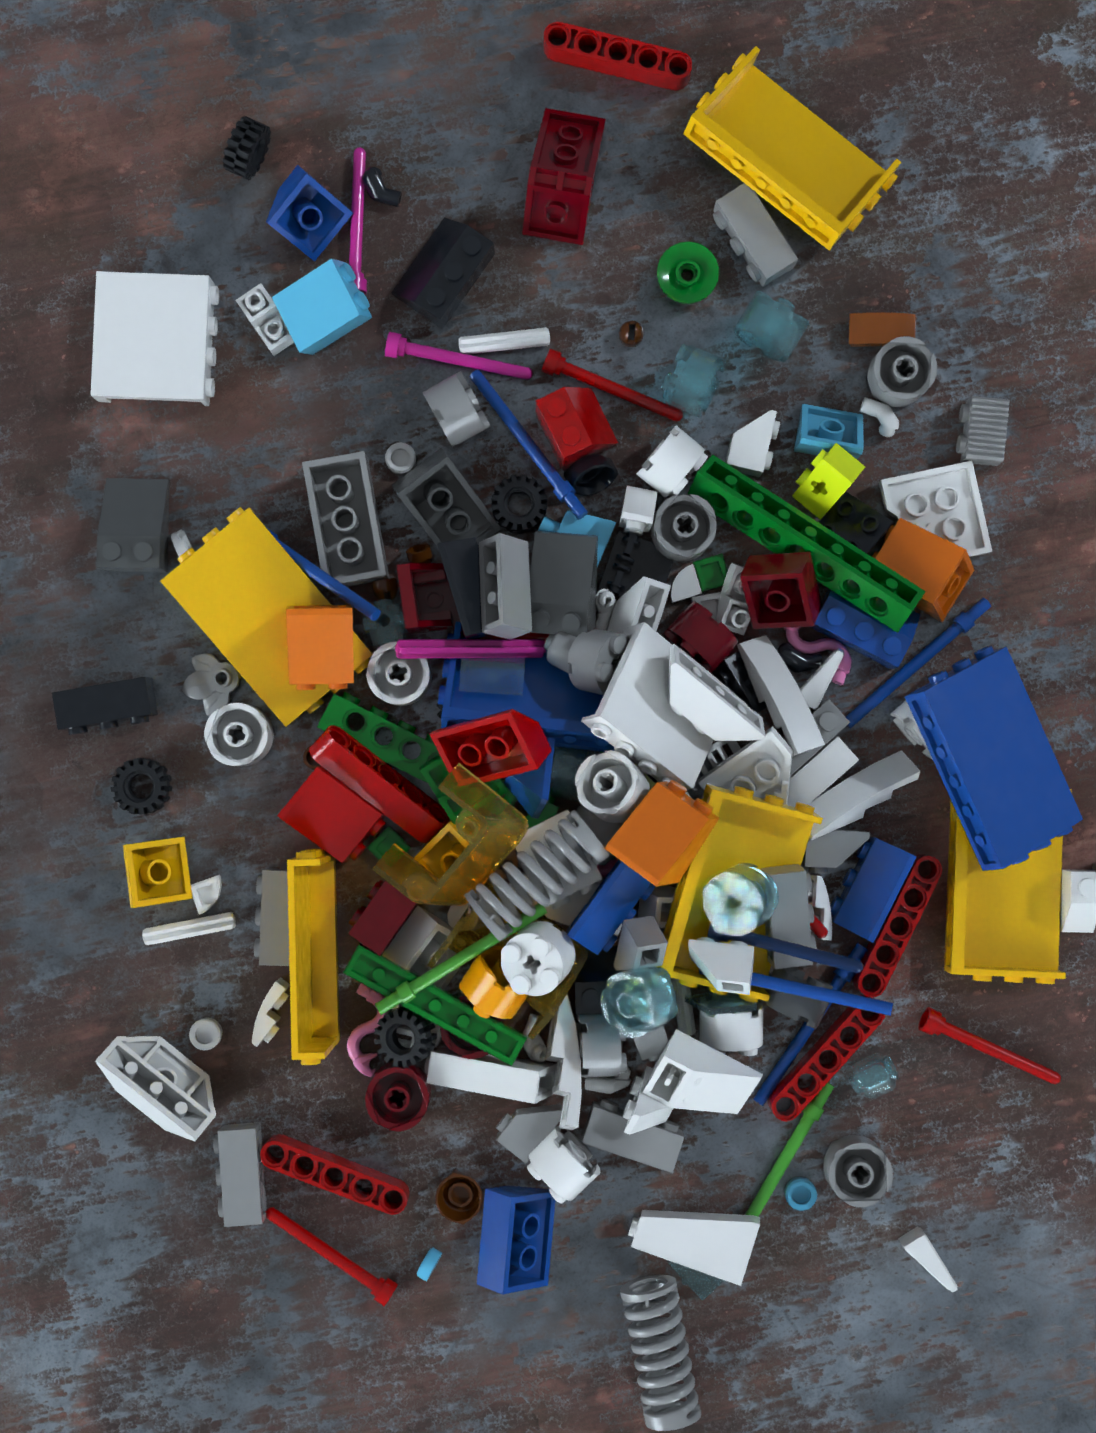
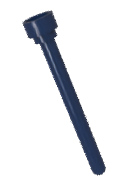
[708,916,863,973]

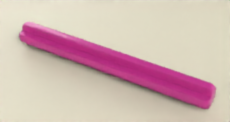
[395,639,546,659]

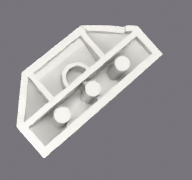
[668,644,766,741]
[95,1036,216,1142]

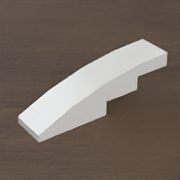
[737,635,825,756]
[787,736,859,807]
[808,750,920,840]
[545,993,582,1130]

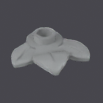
[182,653,241,716]

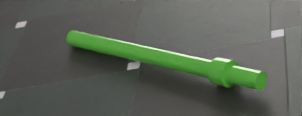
[375,903,548,1015]
[745,1082,834,1217]

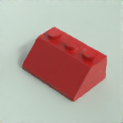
[429,709,552,789]

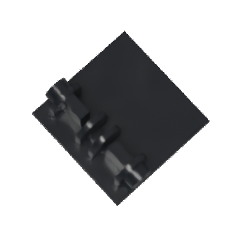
[819,491,894,554]
[598,531,673,597]

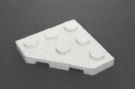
[879,461,992,557]
[698,726,793,805]

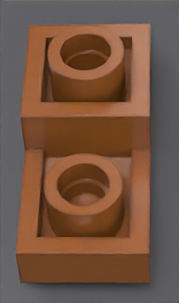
[849,312,916,347]

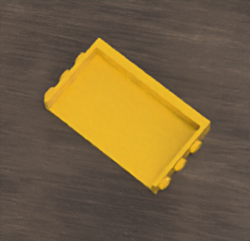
[683,46,901,251]
[160,507,373,727]
[655,784,823,1003]
[944,789,1072,984]
[287,849,340,1065]

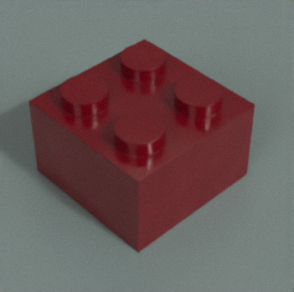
[740,552,822,629]
[348,877,421,956]

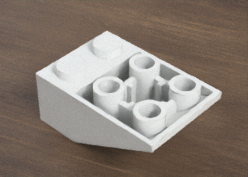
[643,1029,763,1114]

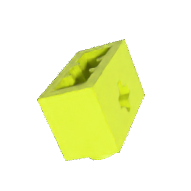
[792,443,865,520]

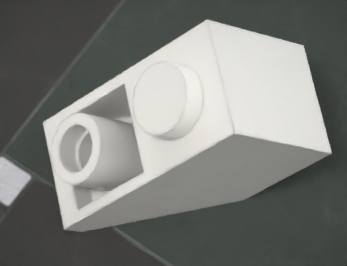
[725,410,780,477]
[619,486,658,536]
[688,937,754,995]
[623,1066,673,1135]

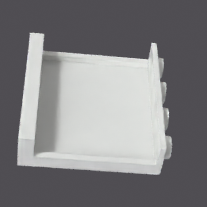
[91,271,219,406]
[581,622,713,790]

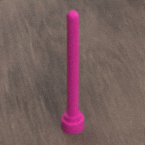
[349,147,367,294]
[385,331,533,380]

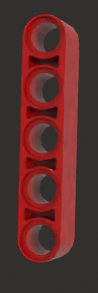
[544,22,692,91]
[309,725,450,844]
[853,854,942,998]
[768,995,885,1122]
[260,1134,410,1215]

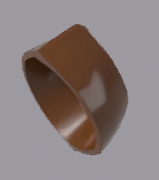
[435,1168,483,1224]

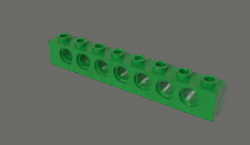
[688,454,926,633]
[317,691,559,831]

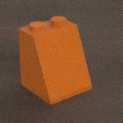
[872,518,974,623]
[286,605,354,690]
[604,780,719,887]

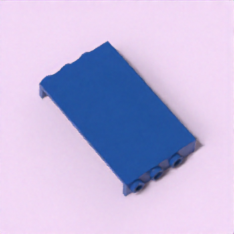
[438,622,615,752]
[905,645,1083,871]

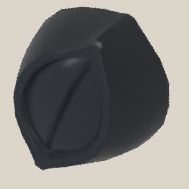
[564,454,618,496]

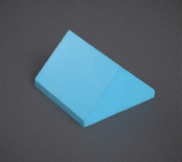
[794,404,864,459]

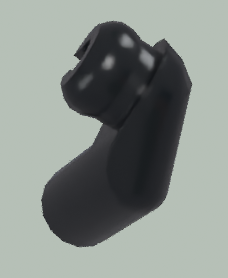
[362,167,402,207]
[777,643,823,673]

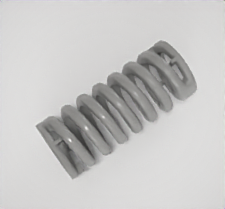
[464,810,610,942]
[620,1275,702,1431]

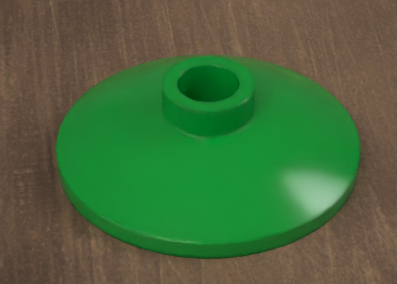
[657,241,719,304]

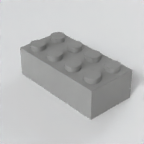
[302,451,389,587]

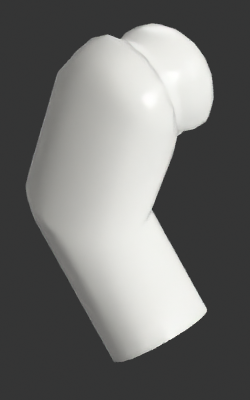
[859,397,899,437]
[595,589,616,631]
[523,1014,547,1063]
[585,1067,631,1094]

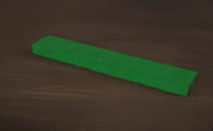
[343,943,527,1066]

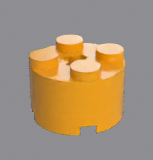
[459,946,528,1019]

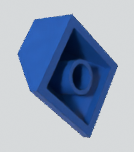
[266,165,353,262]
[504,738,555,819]

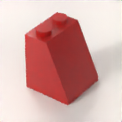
[535,387,619,471]
[277,766,386,863]

